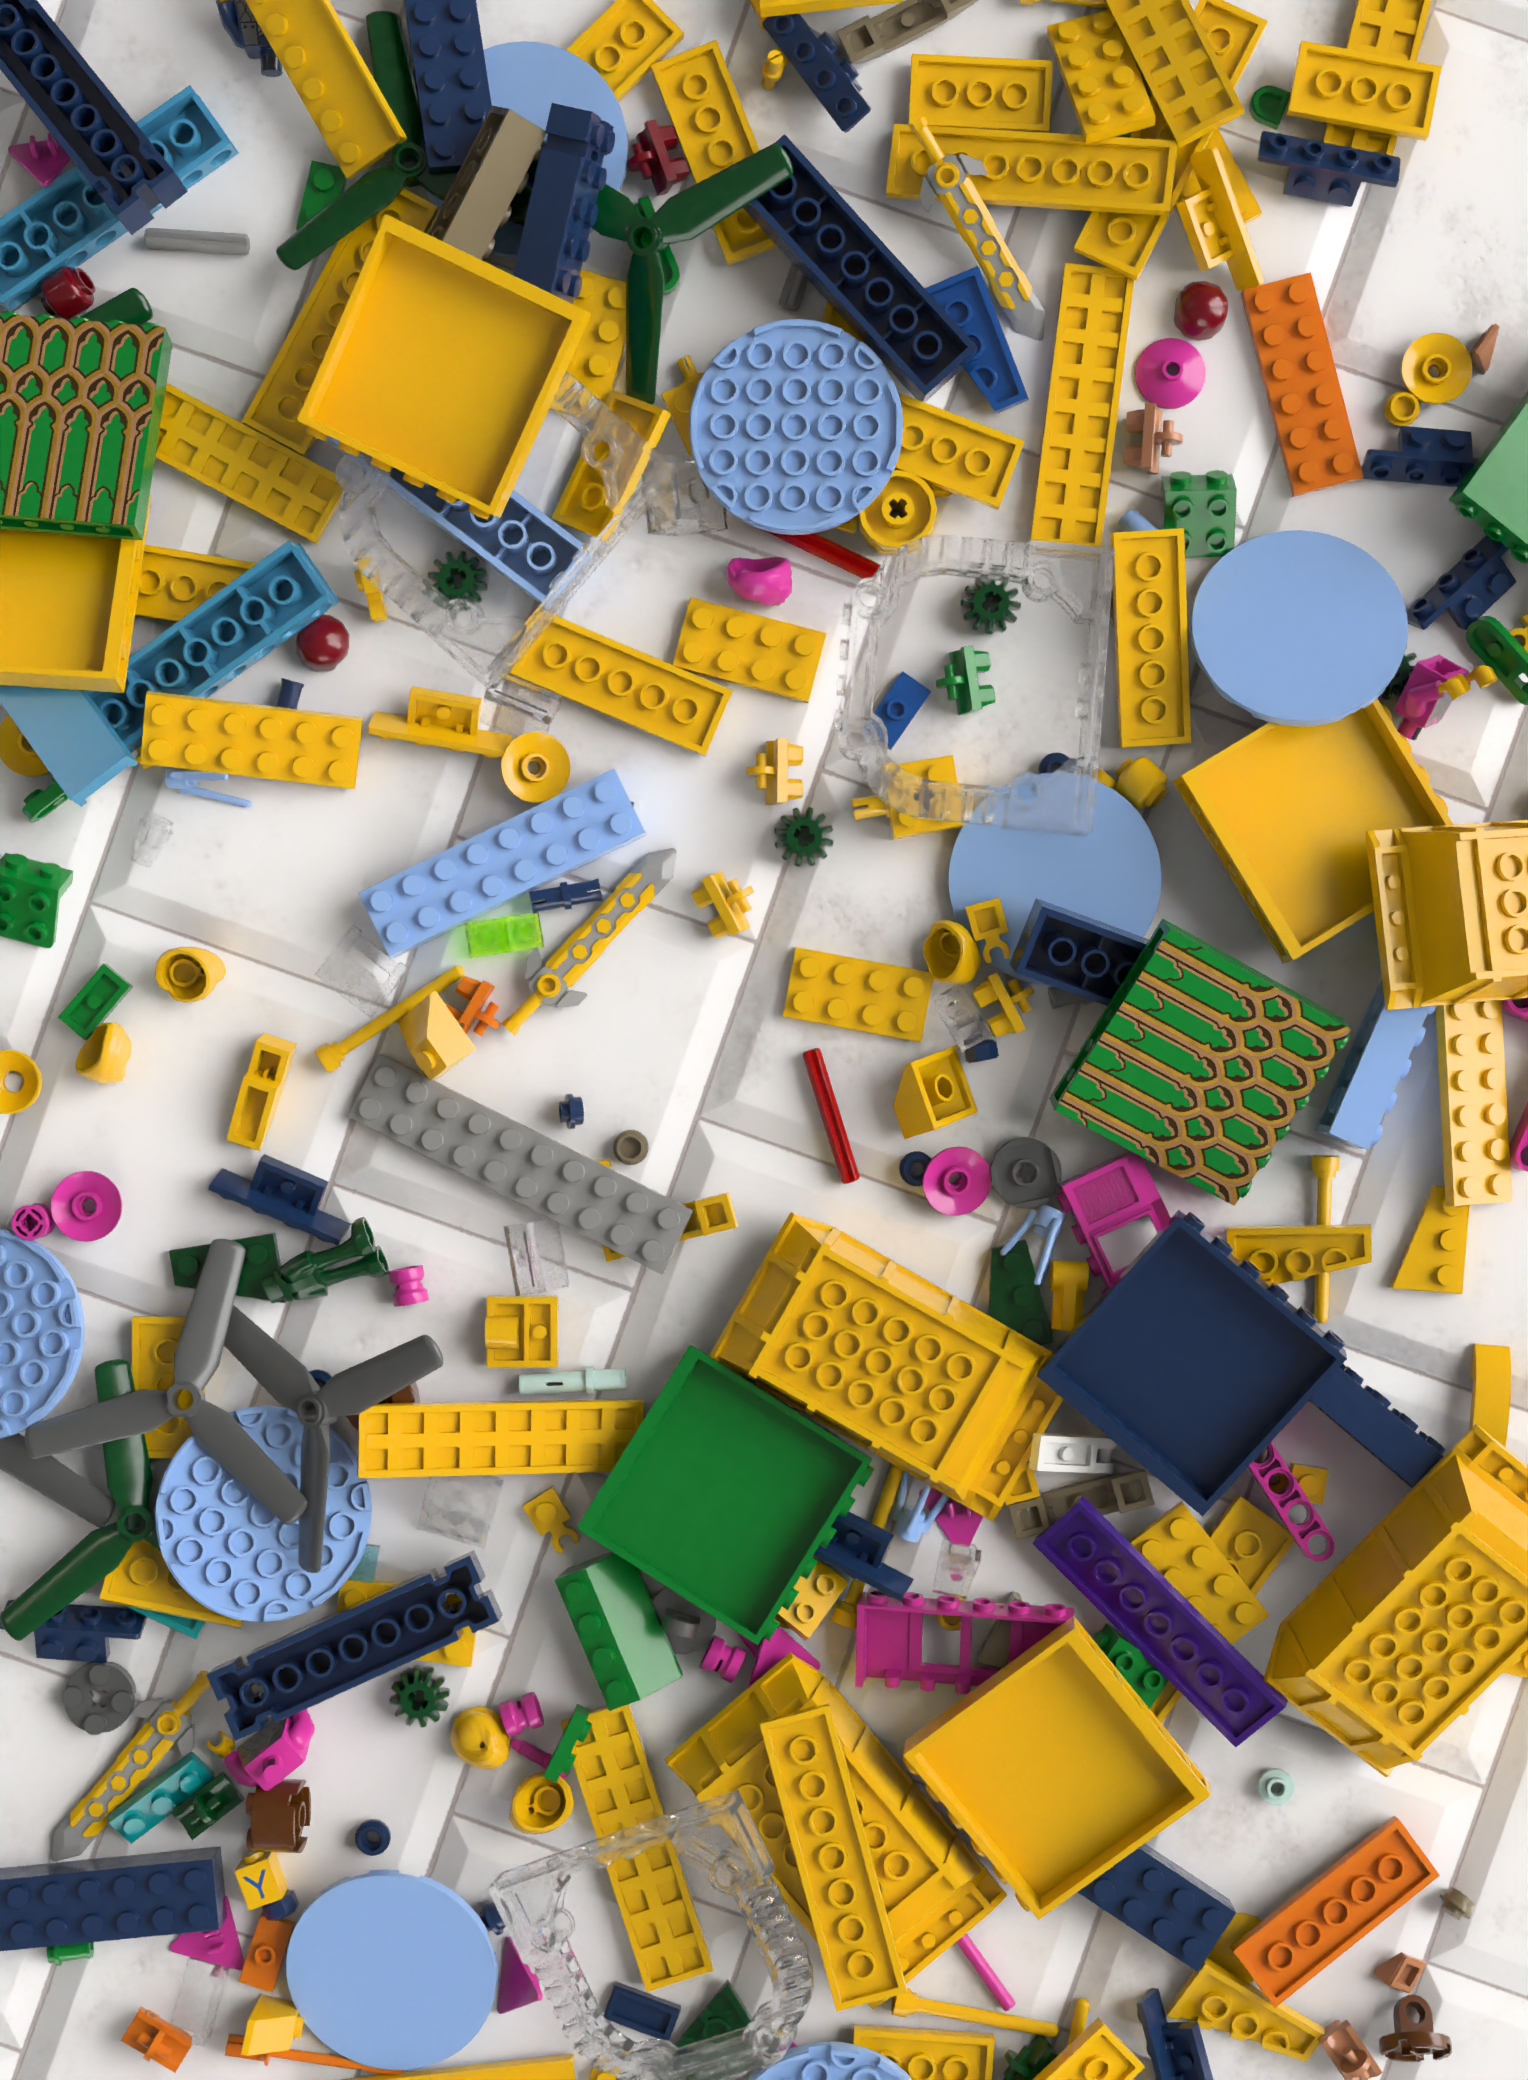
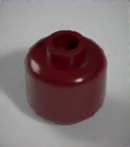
[41,266,96,319]

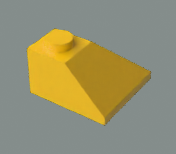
[397,990,476,1081]
[893,1046,978,1139]

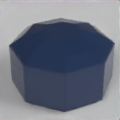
[963,1039,999,1063]
[262,1889,299,1921]

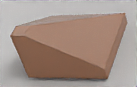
[1469,323,1500,374]
[1373,1952,1427,1994]

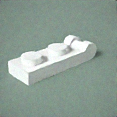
[1029,1433,1117,1474]

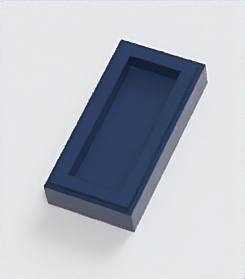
[603,1981,681,2043]

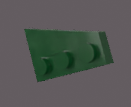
[169,1233,287,1303]
[988,1239,1054,1345]
[657,1979,765,2080]

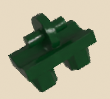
[171,1771,245,1840]
[1003,2035,1058,2080]

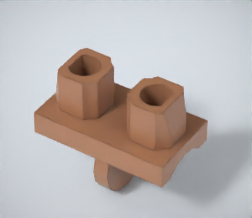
[1124,403,1183,474]
[1318,2019,1383,2080]

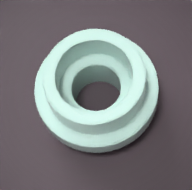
[1258,1768,1294,1805]

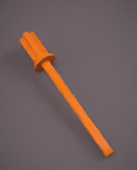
[225,2034,403,2075]

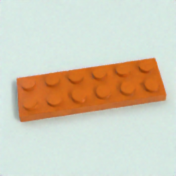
[1240,272,1363,497]
[1230,1816,1440,2008]

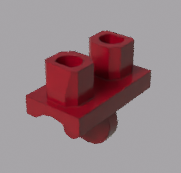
[627,120,690,196]

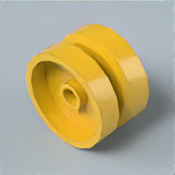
[857,470,937,557]

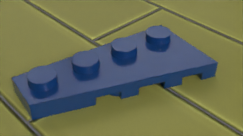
[925,266,1029,414]

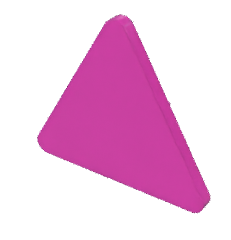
[8,132,71,187]
[919,1488,983,1555]
[747,1626,821,1689]
[170,1895,245,1971]
[497,1936,543,2014]

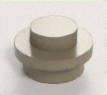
[613,1130,649,1165]
[1439,1887,1475,1920]

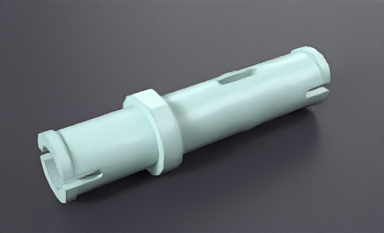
[519,1366,627,1395]

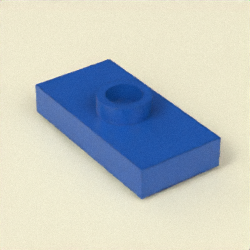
[862,671,931,750]

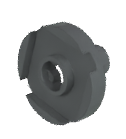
[990,1137,1062,1208]
[62,1662,136,1735]

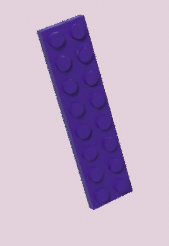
[1032,1496,1288,1748]

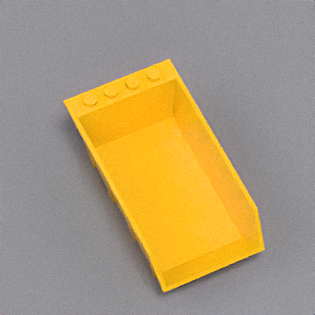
[1365,820,1528,1010]
[709,1212,1063,1522]
[1264,1424,1528,1777]
[664,1652,1007,2009]

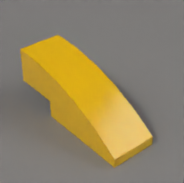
[226,1033,297,1151]

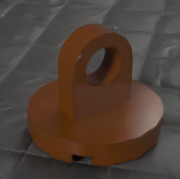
[1379,1994,1452,2062]

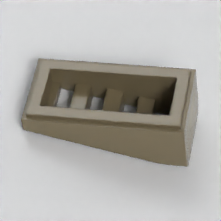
[978,1591,1022,1668]

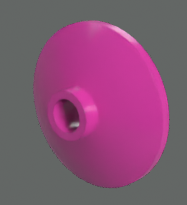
[1135,338,1206,409]
[922,1146,992,1216]
[51,1171,122,1242]

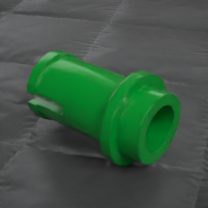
[47,1942,94,1966]

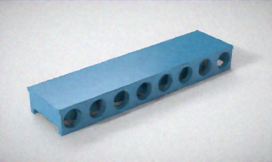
[0,85,239,312]
[87,541,340,753]
[0,685,138,807]

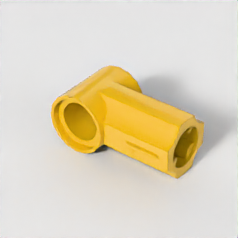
[1050,1260,1089,1331]

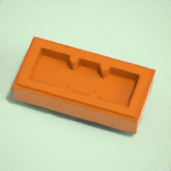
[238,1911,296,1993]

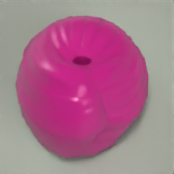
[725,557,793,606]

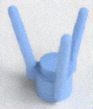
[165,767,252,807]
[1000,1204,1066,1285]
[891,1471,950,1543]

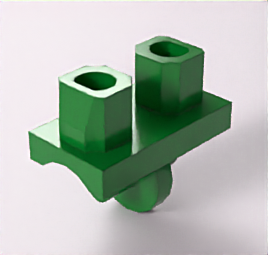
[935,646,996,715]

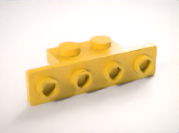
[1176,147,1264,291]
[368,686,513,758]

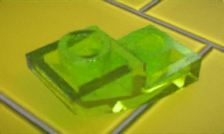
[464,912,544,958]

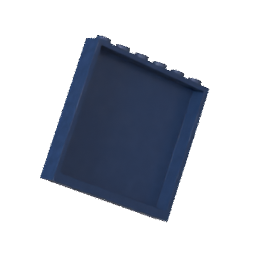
[1037,1210,1347,1517]

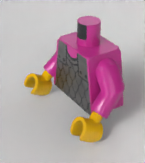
[1395,654,1498,740]
[207,1709,315,1791]

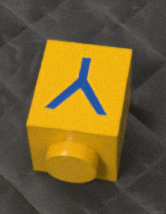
[234,1850,288,1911]

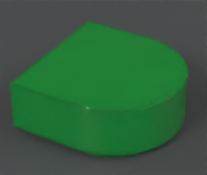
[1249,85,1290,130]

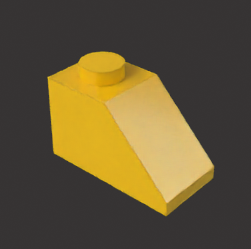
[241,1994,305,2056]

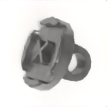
[652,1587,716,1655]

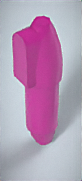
[510,1738,570,1778]

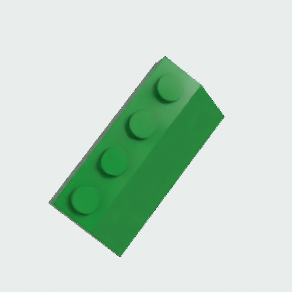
[555,1551,683,1711]

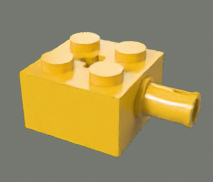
[851,755,965,840]

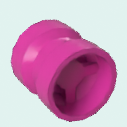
[11,1203,55,1241]
[388,1265,429,1307]
[699,1635,746,1683]
[499,1692,544,1737]

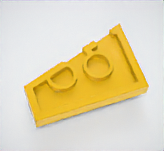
[1389,1185,1470,1294]

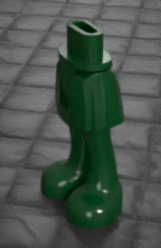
[261,1217,389,1304]

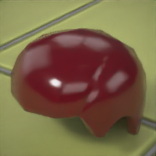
[1174,281,1228,341]
[295,614,350,672]

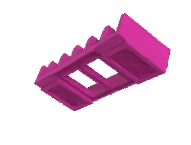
[1056,1151,1171,1295]
[855,1590,1074,1694]

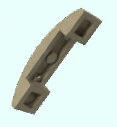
[836,0,978,65]
[1008,1469,1155,1540]

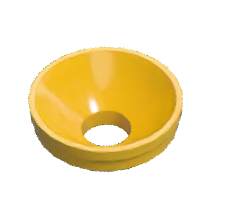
[0,1050,42,1114]

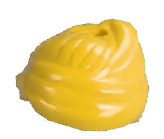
[923,920,981,985]
[155,947,226,1003]
[75,1022,131,1085]
[450,1706,511,1770]
[509,1772,574,1835]

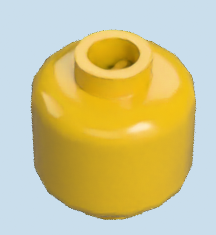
[1116,757,1169,809]

